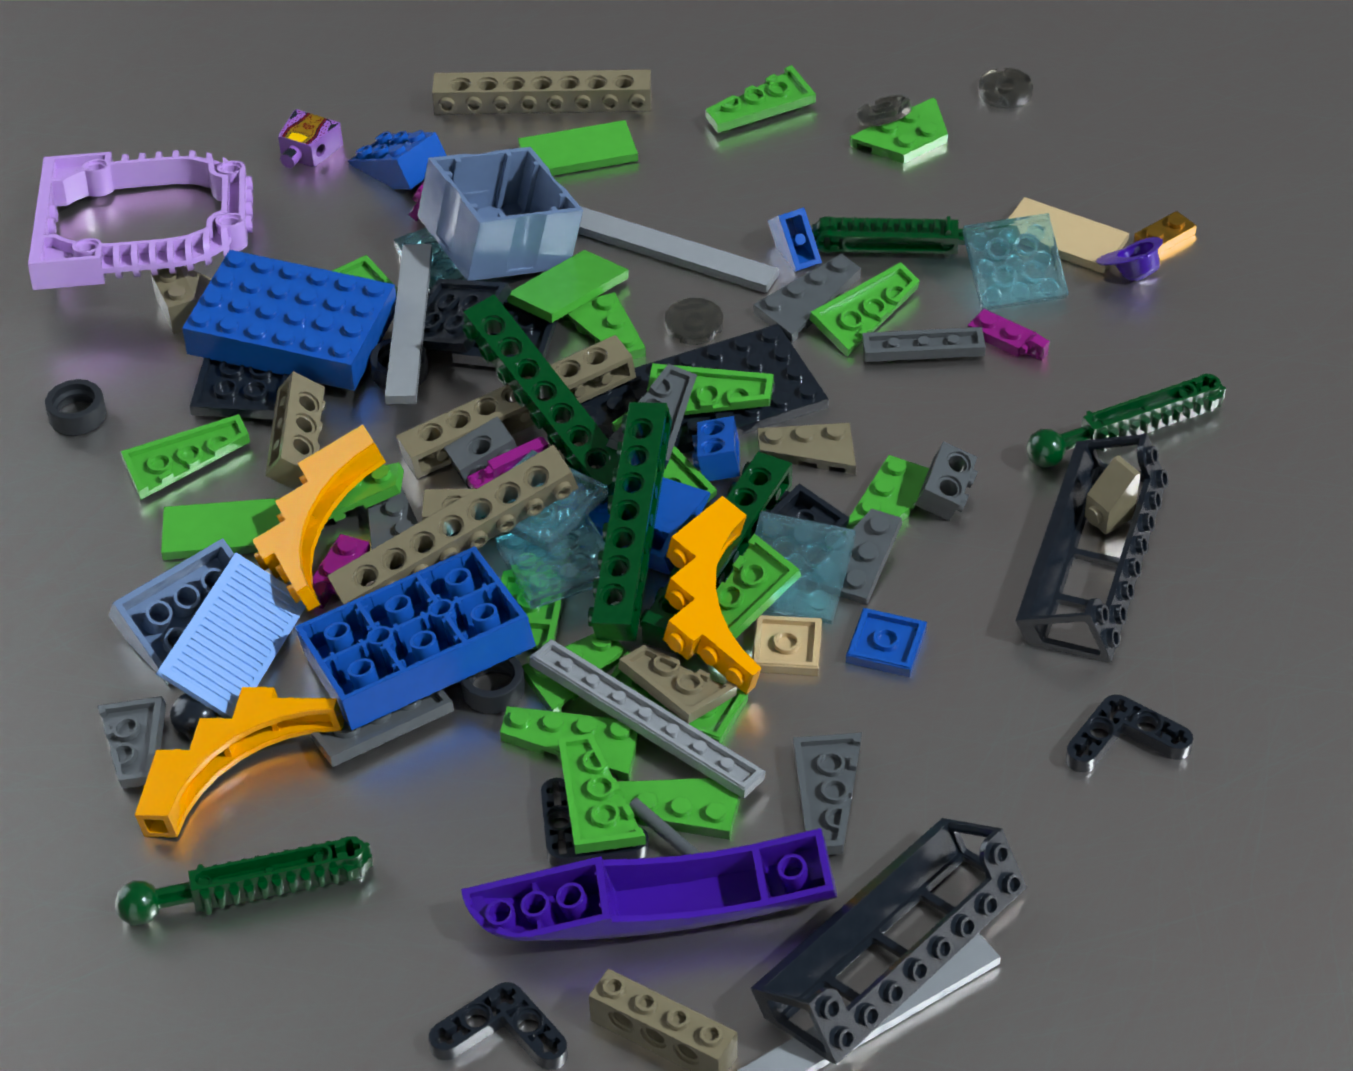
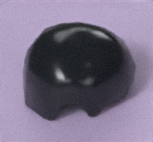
[169,693,224,741]

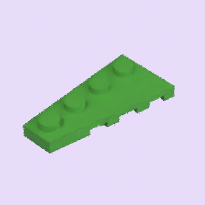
[706,65,816,133]
[810,262,920,357]
[647,363,774,415]
[121,414,250,500]
[837,455,929,545]
[696,533,802,660]
[500,706,640,781]
[558,733,646,854]

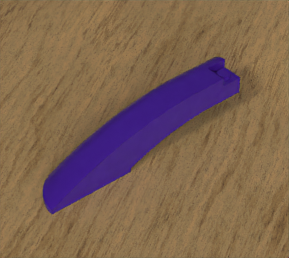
[461,828,837,941]

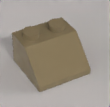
[151,266,211,334]

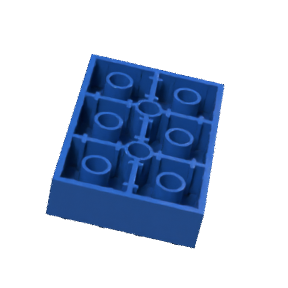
[182,250,396,391]
[295,546,536,730]

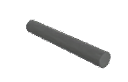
[629,797,701,855]

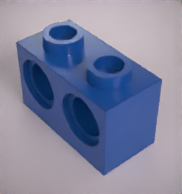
[692,416,740,481]

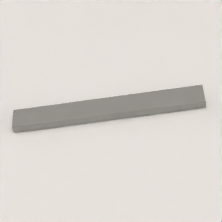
[578,206,779,293]
[385,244,433,405]
[529,639,766,799]
[737,933,1000,1071]

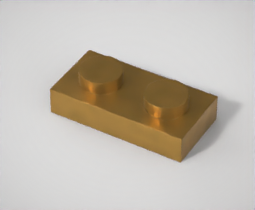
[1134,211,1197,254]

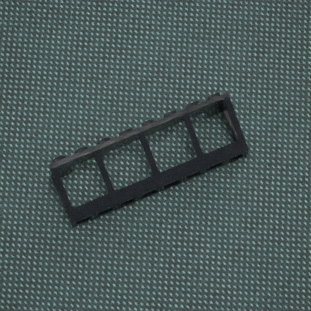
[1015,434,1168,662]
[750,818,1027,1065]

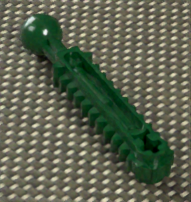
[811,216,1020,258]
[1026,374,1226,468]
[115,836,373,925]

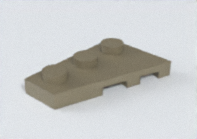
[757,423,856,475]
[618,645,737,724]

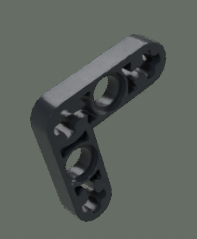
[1066,694,1193,772]
[541,778,649,867]
[429,982,568,1070]

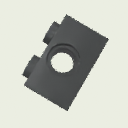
[444,416,517,489]

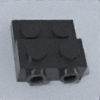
[757,483,850,564]

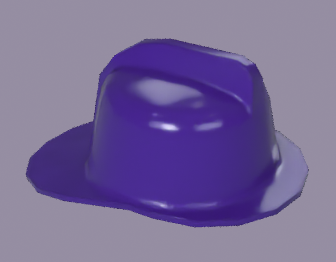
[1096,237,1163,281]

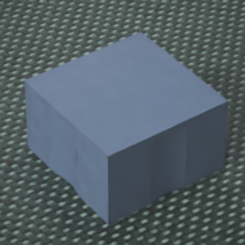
[417,147,583,281]

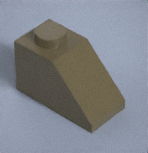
[1084,455,1141,534]

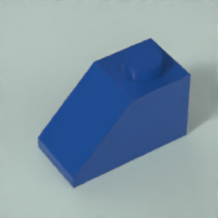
[767,208,822,272]

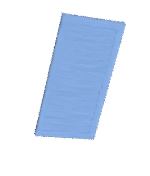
[156,553,306,718]

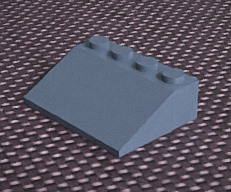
[109,538,234,685]

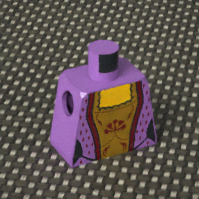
[278,109,343,168]

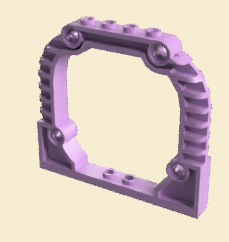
[28,150,253,290]

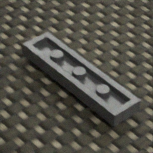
[862,327,986,362]

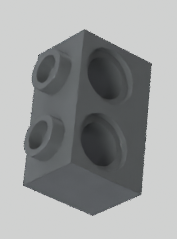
[915,441,978,521]

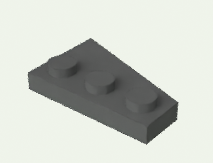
[806,509,902,605]
[98,696,166,789]

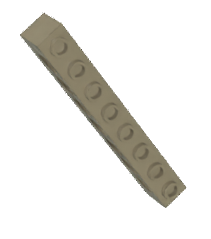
[432,69,651,115]
[396,335,636,479]
[327,445,578,605]

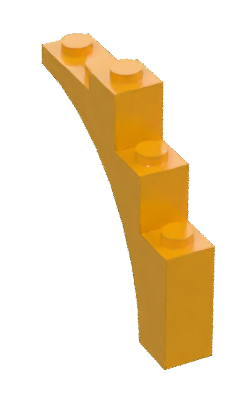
[252,425,386,611]
[663,496,762,695]
[135,687,344,837]

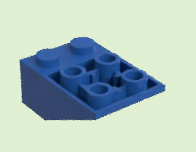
[348,130,447,189]
[621,477,711,575]

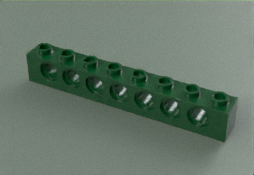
[462,294,619,505]
[588,402,672,641]
[639,451,792,655]

